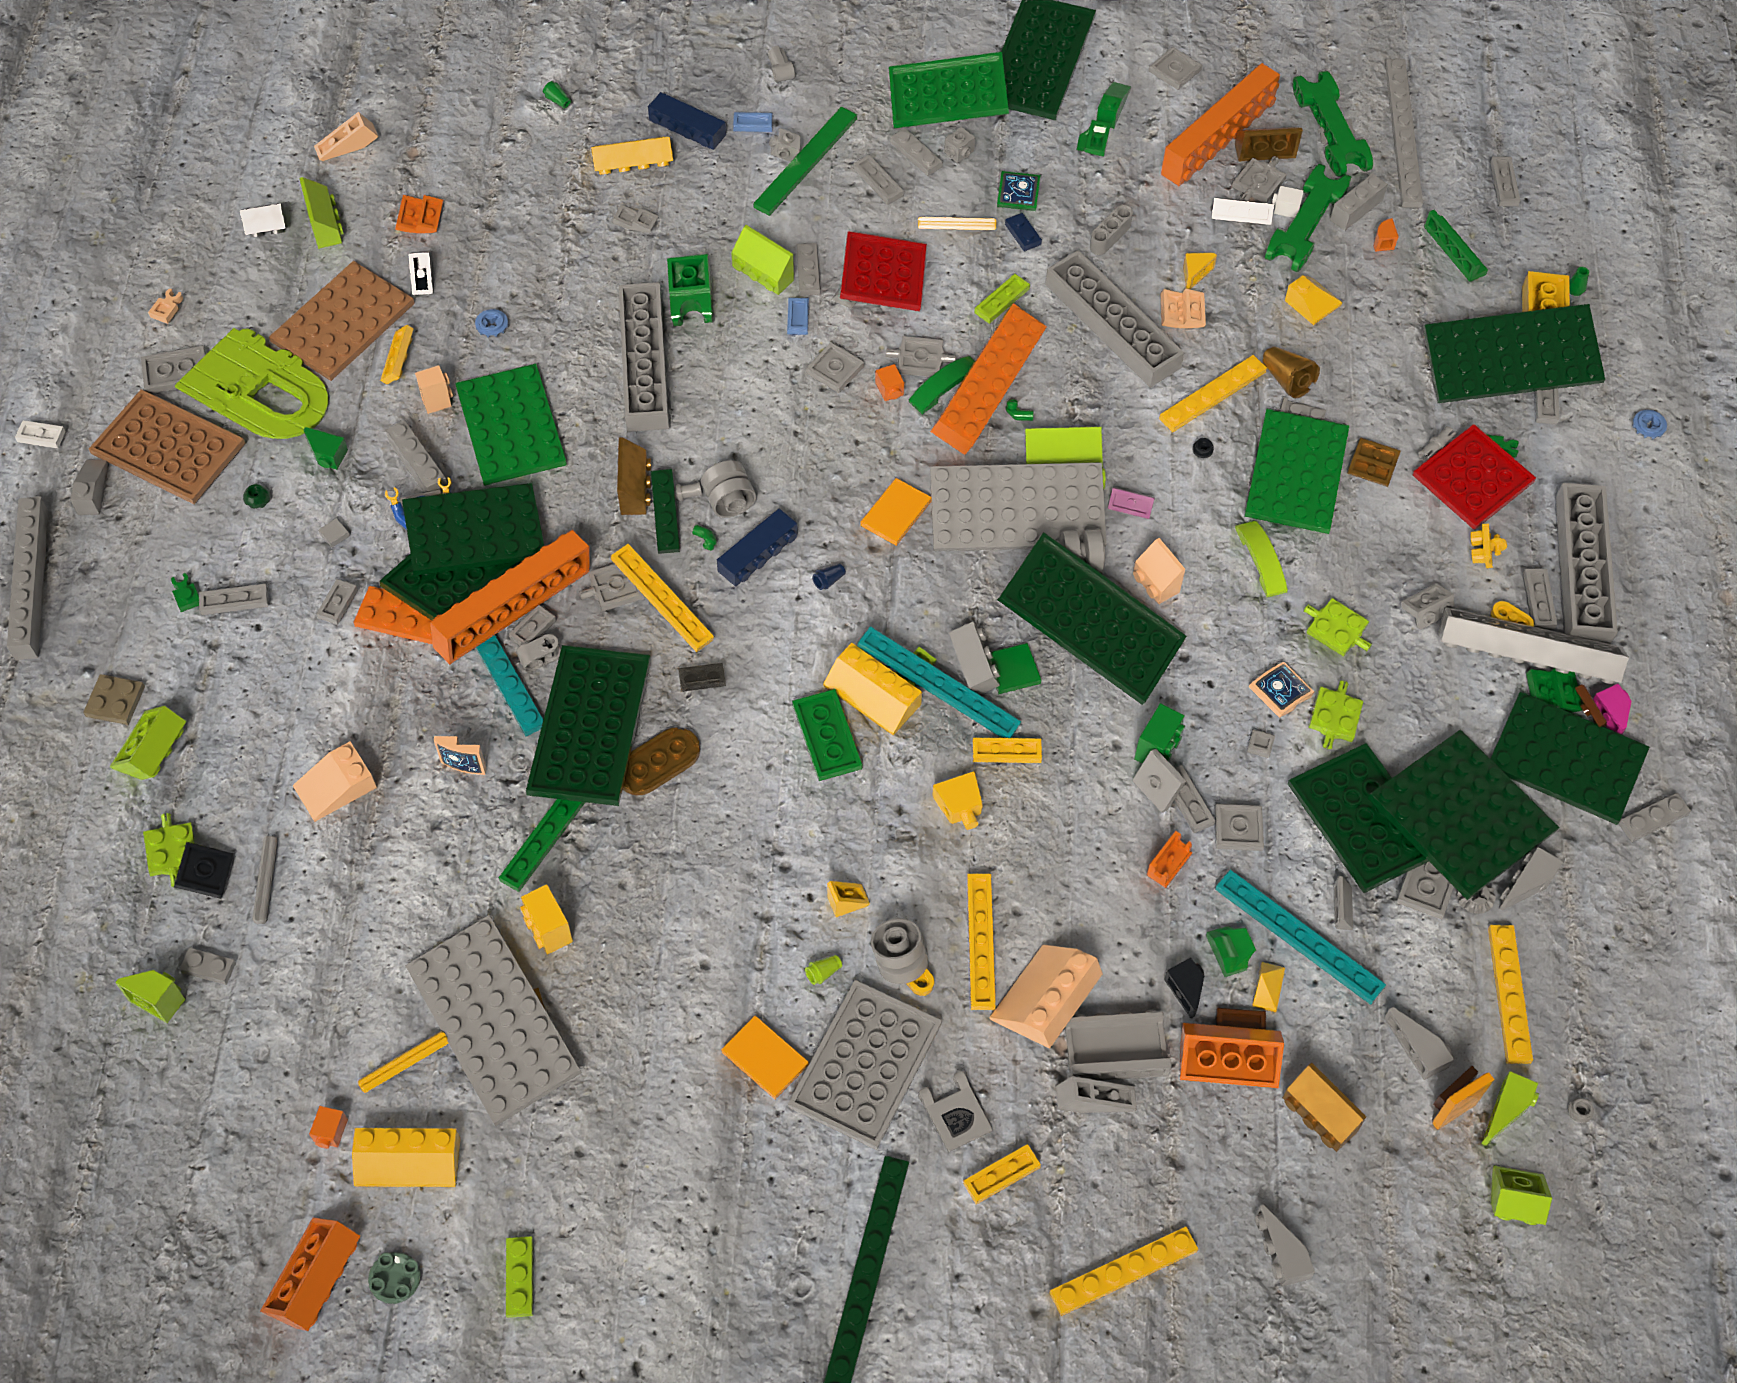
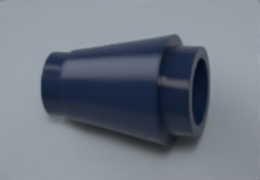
[812,563,846,590]

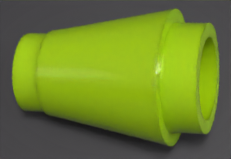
[805,955,842,985]

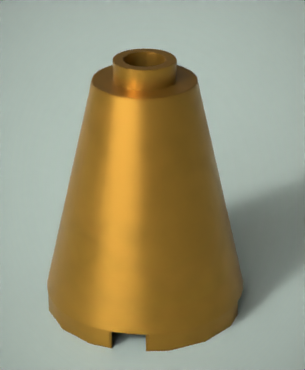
[1263,347,1320,399]

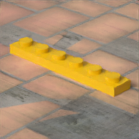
[1159,355,1267,432]
[611,544,714,652]
[967,874,995,1010]
[1488,925,1533,1064]
[1049,1227,1198,1316]

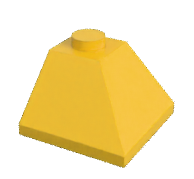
[1285,275,1343,325]

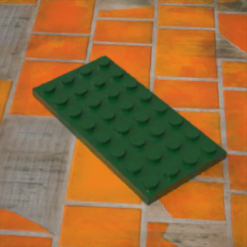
[1001,0,1096,121]
[1423,304,1606,403]
[997,532,1187,705]
[526,645,651,806]

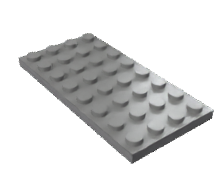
[930,463,1107,551]
[405,915,582,1126]

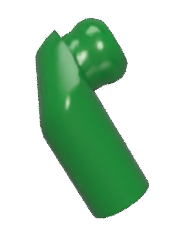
[1005,399,1034,421]

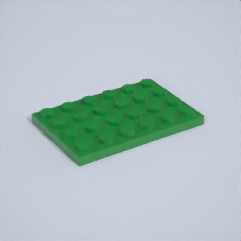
[889,52,1009,129]
[455,364,567,486]
[1244,409,1349,534]

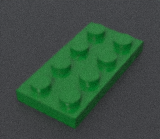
[792,689,862,781]

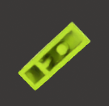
[1481,1071,1539,1146]

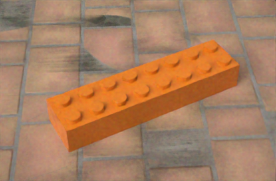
[1161,63,1280,186]
[930,303,1047,455]
[430,530,589,665]

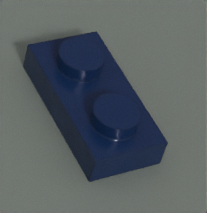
[1005,213,1042,252]

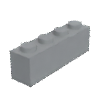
[386,420,447,493]

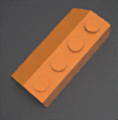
[1180,1023,1284,1088]
[260,1218,360,1331]

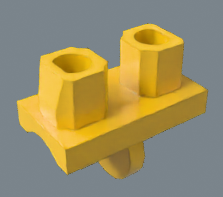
[1471,524,1507,568]

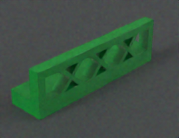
[1424,210,1488,282]

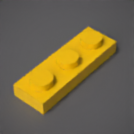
[380,325,413,385]
[972,738,1042,763]
[963,1144,1041,1205]

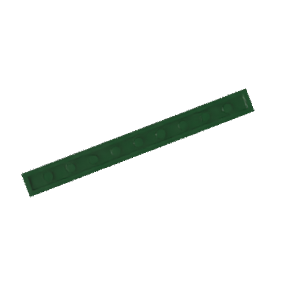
[824,1155,909,1383]

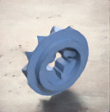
[475,309,508,338]
[1633,410,1667,439]

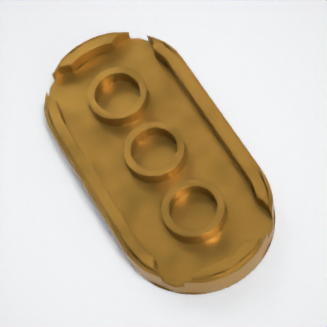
[623,728,700,795]

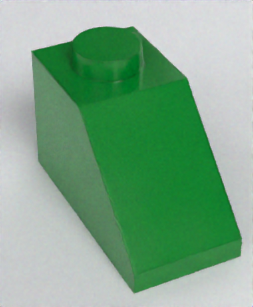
[304,427,348,470]

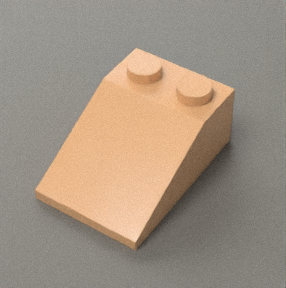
[293,741,377,822]

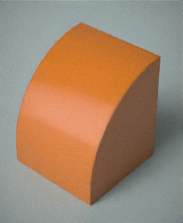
[1373,218,1399,252]

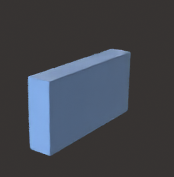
[733,112,773,132]
[787,298,809,335]

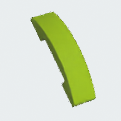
[1235,521,1288,598]

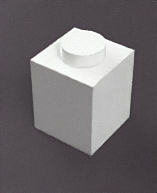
[1272,186,1303,218]

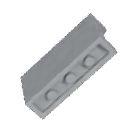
[1065,1010,1172,1080]

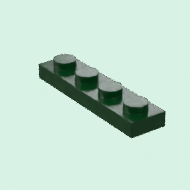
[651,469,680,554]

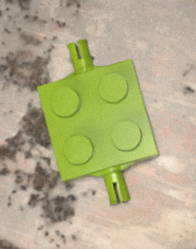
[1303,598,1372,657]
[1308,681,1364,749]
[143,813,195,887]

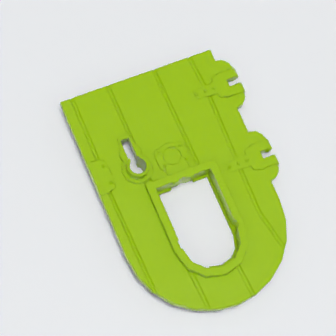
[175,328,328,439]

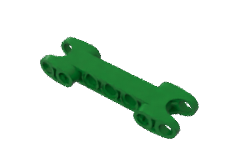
[1293,71,1373,177]
[1265,164,1352,272]

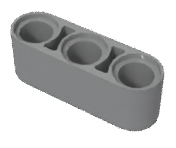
[1090,205,1133,255]

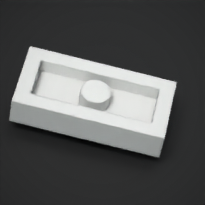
[15,420,66,448]

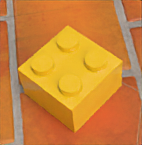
[520,884,573,955]

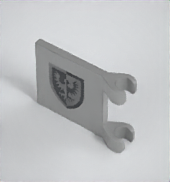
[918,1071,993,1153]

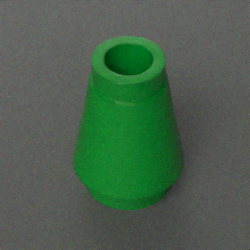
[543,81,571,109]
[1569,267,1589,296]

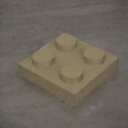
[83,674,145,725]

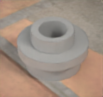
[1568,1098,1594,1123]

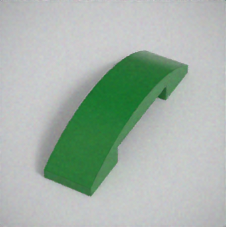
[909,356,975,415]

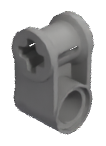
[516,634,561,672]

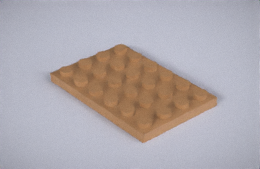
[269,261,415,381]
[89,389,245,504]

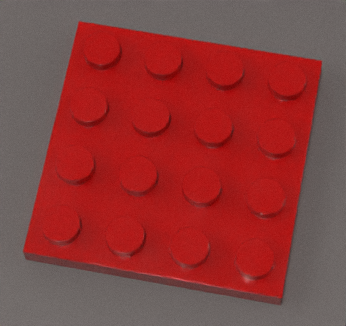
[840,231,927,312]
[1413,424,1536,530]

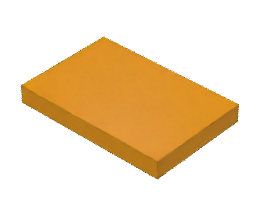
[861,478,931,546]
[721,1016,809,1100]
[1432,1073,1495,1130]

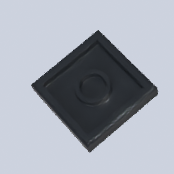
[174,842,234,899]

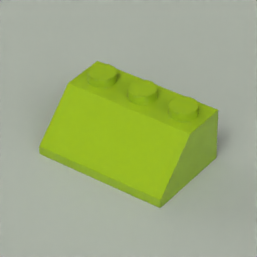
[299,177,344,249]
[731,225,794,295]
[110,706,186,780]

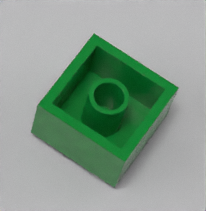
[1134,703,1185,764]

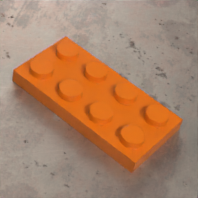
[354,586,433,644]

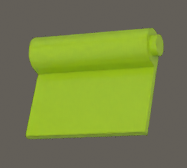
[1025,427,1105,489]

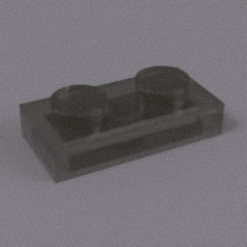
[678,663,726,692]

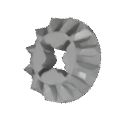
[1457,885,1496,914]

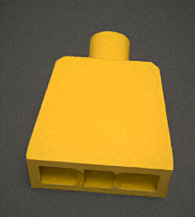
[932,771,982,830]

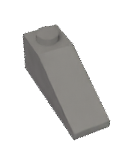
[70,459,109,515]
[1384,1007,1454,1080]
[1056,1076,1137,1113]

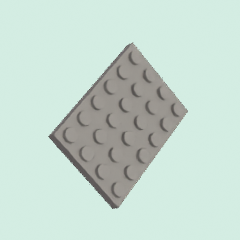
[788,980,942,1150]

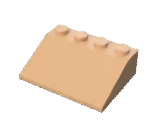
[990,945,1103,1049]

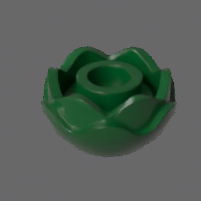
[243,484,270,509]

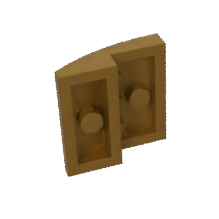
[1347,438,1401,487]

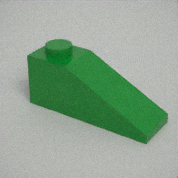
[1096,82,1131,129]

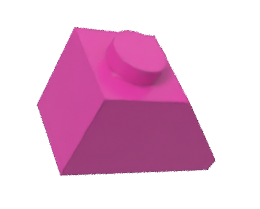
[1593,684,1632,735]

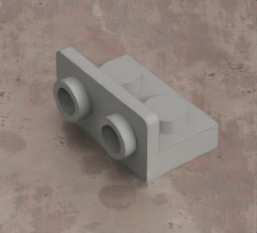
[1401,583,1455,630]

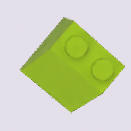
[115,970,185,1023]
[1491,1166,1552,1225]

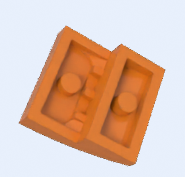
[395,195,443,233]

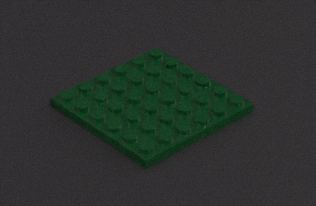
[1368,729,1560,900]

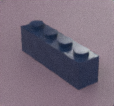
[648,92,726,150]
[717,509,798,587]

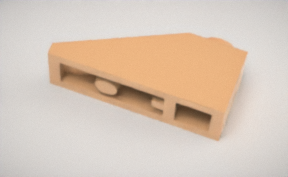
[314,112,378,161]

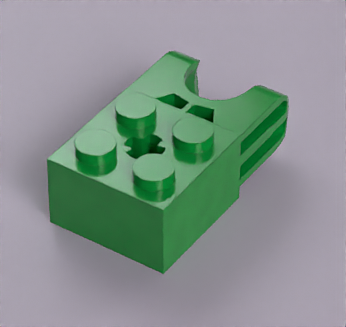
[667,254,714,327]

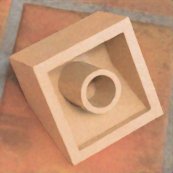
[1133,538,1185,604]

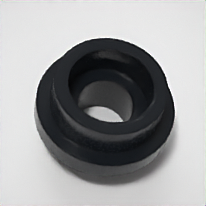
[1192,438,1214,458]

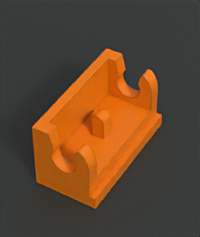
[1147,831,1192,888]

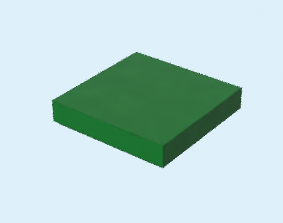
[991,643,1041,695]

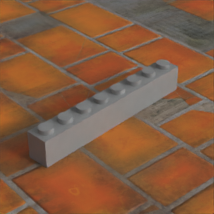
[7,497,49,660]

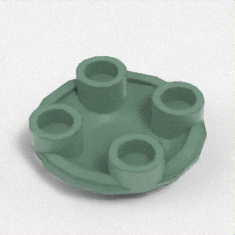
[368,1252,421,1304]

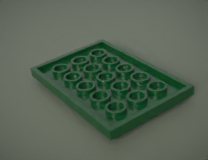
[402,483,544,576]
[379,554,522,620]
[1490,692,1650,825]
[1288,743,1429,893]

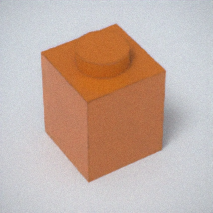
[875,364,904,401]
[309,1106,348,1149]

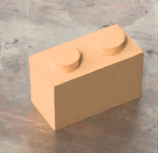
[415,365,453,414]

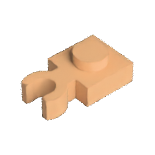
[148,289,183,324]

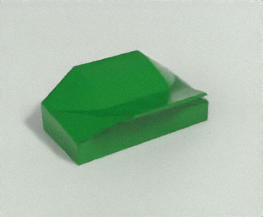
[1076,120,1111,157]
[1206,926,1256,977]

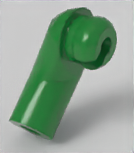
[692,524,717,551]

